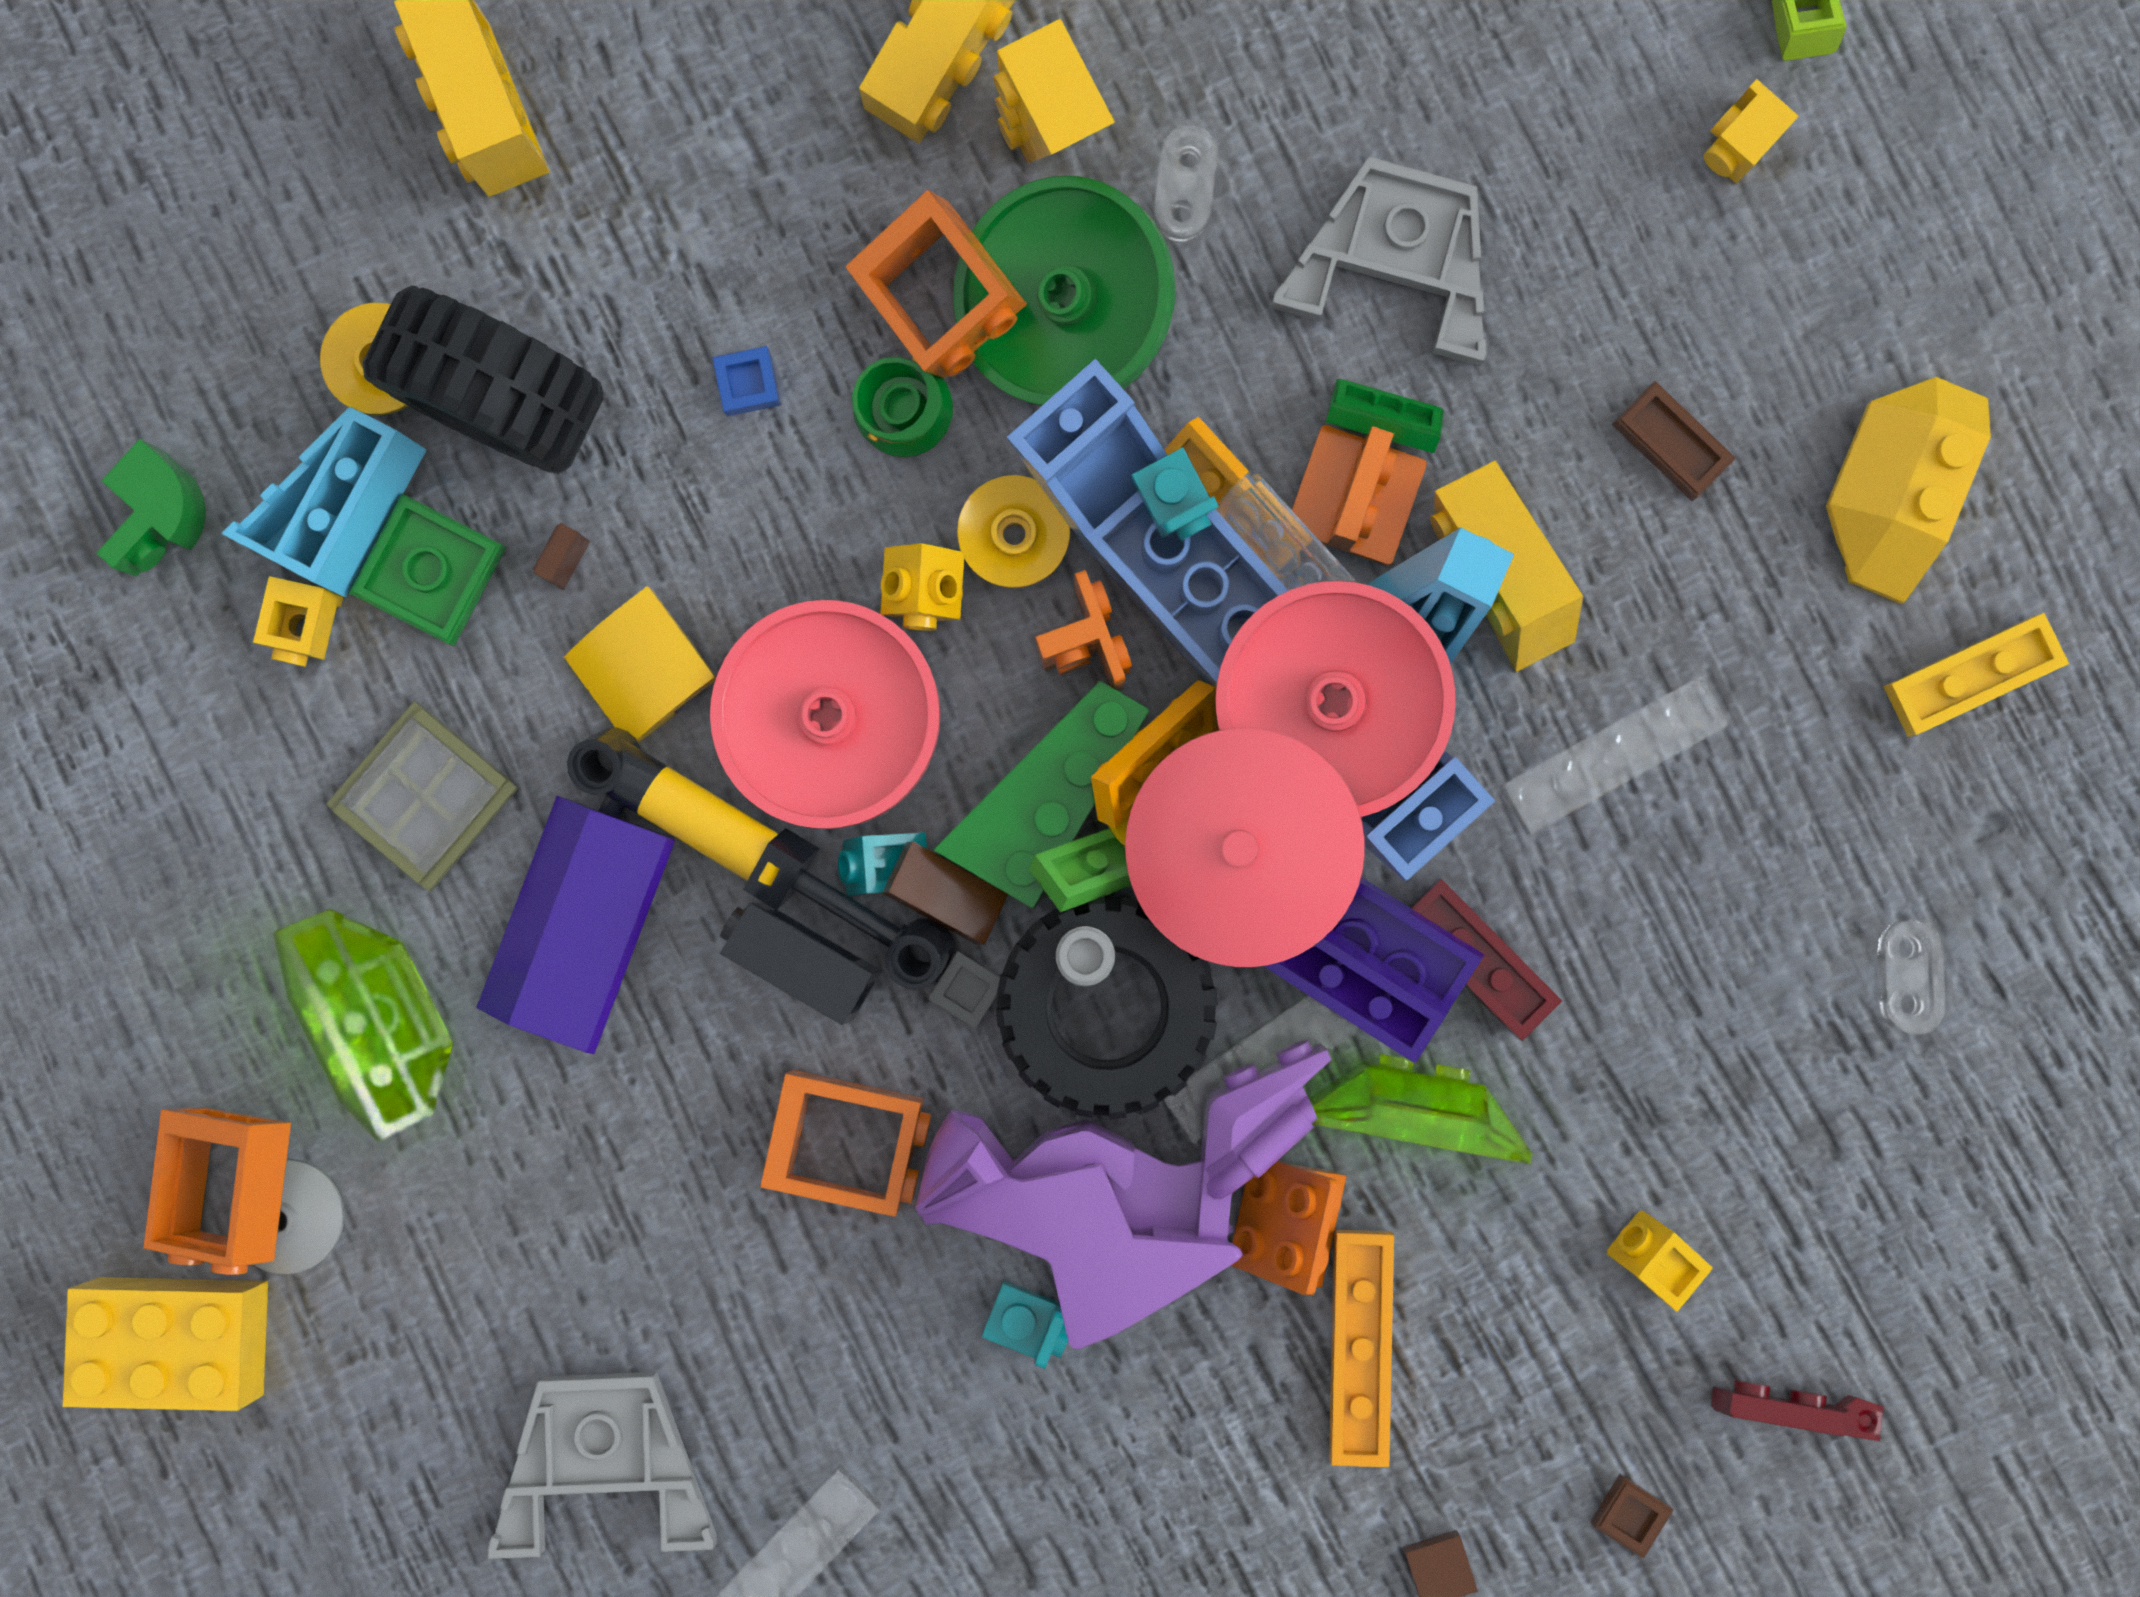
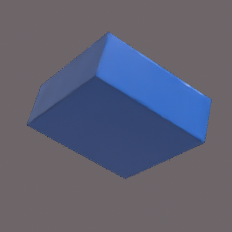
[712,346,781,417]

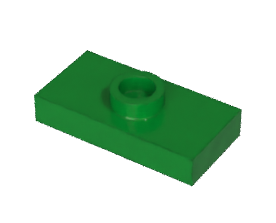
[1326,379,1444,453]

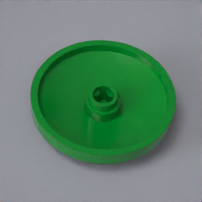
[953,175,1175,406]

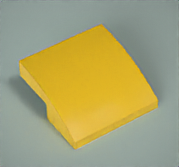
[564,586,716,743]

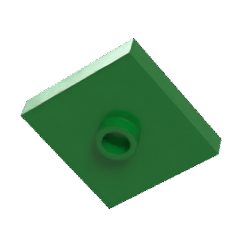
[349,494,506,646]

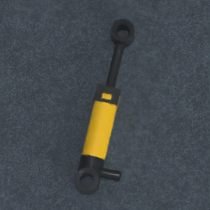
[567,727,954,989]

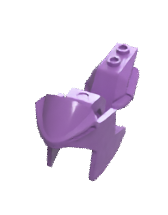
[915,1040,1331,1349]

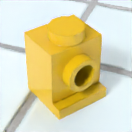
[1703,79,1799,184]
[253,576,344,667]

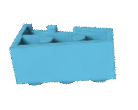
[221,407,427,598]
[1366,527,1514,664]

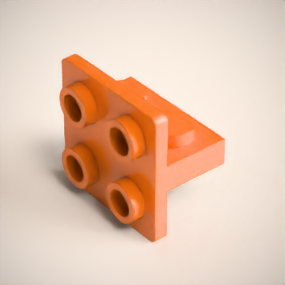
[1290,425,1427,566]
[1035,570,1132,691]
[1231,1160,1347,1295]

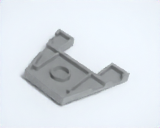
[1271,157,1486,366]
[488,1372,717,1559]

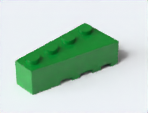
[934,681,1150,909]

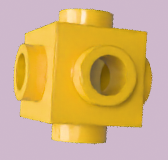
[880,543,965,631]

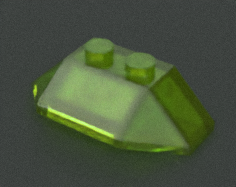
[273,909,454,1142]
[1309,1053,1533,1165]

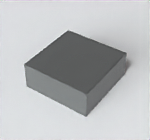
[928,951,1000,1029]

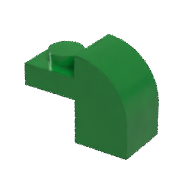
[96,439,206,577]

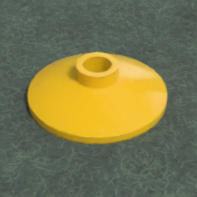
[320,303,408,415]
[957,475,1070,588]

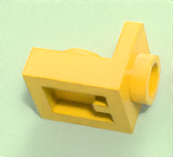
[1607,1211,1713,1312]

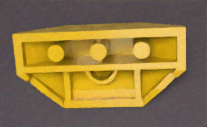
[1826,377,1991,604]

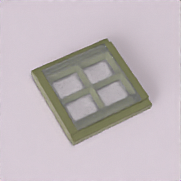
[326,701,519,891]

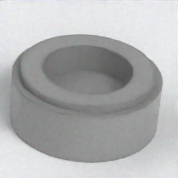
[1056,926,1115,986]

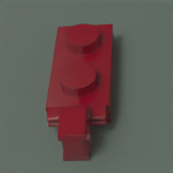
[1711,1379,1884,1442]

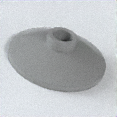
[229,1159,345,1274]

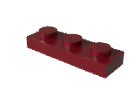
[1410,879,1562,1041]

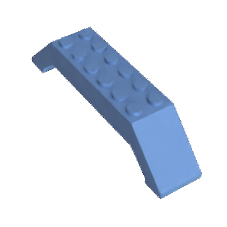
[1007,359,1495,881]

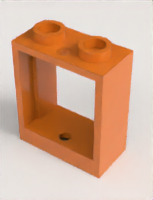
[845,190,1027,378]
[760,1069,932,1217]
[143,1107,291,1275]

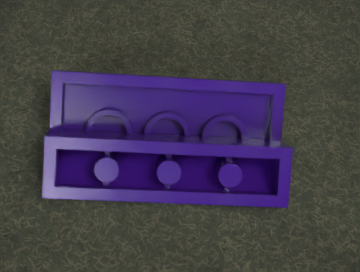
[476,796,675,1054]
[1264,877,1485,1064]

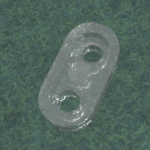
[1154,125,1218,242]
[1878,920,1945,1034]

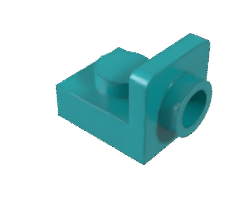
[1130,447,1219,541]
[838,832,927,896]
[982,1280,1068,1369]

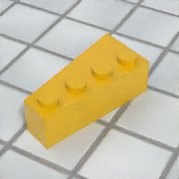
[859,0,1015,144]

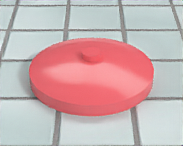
[1216,581,1456,817]
[710,600,941,829]
[1125,728,1365,967]

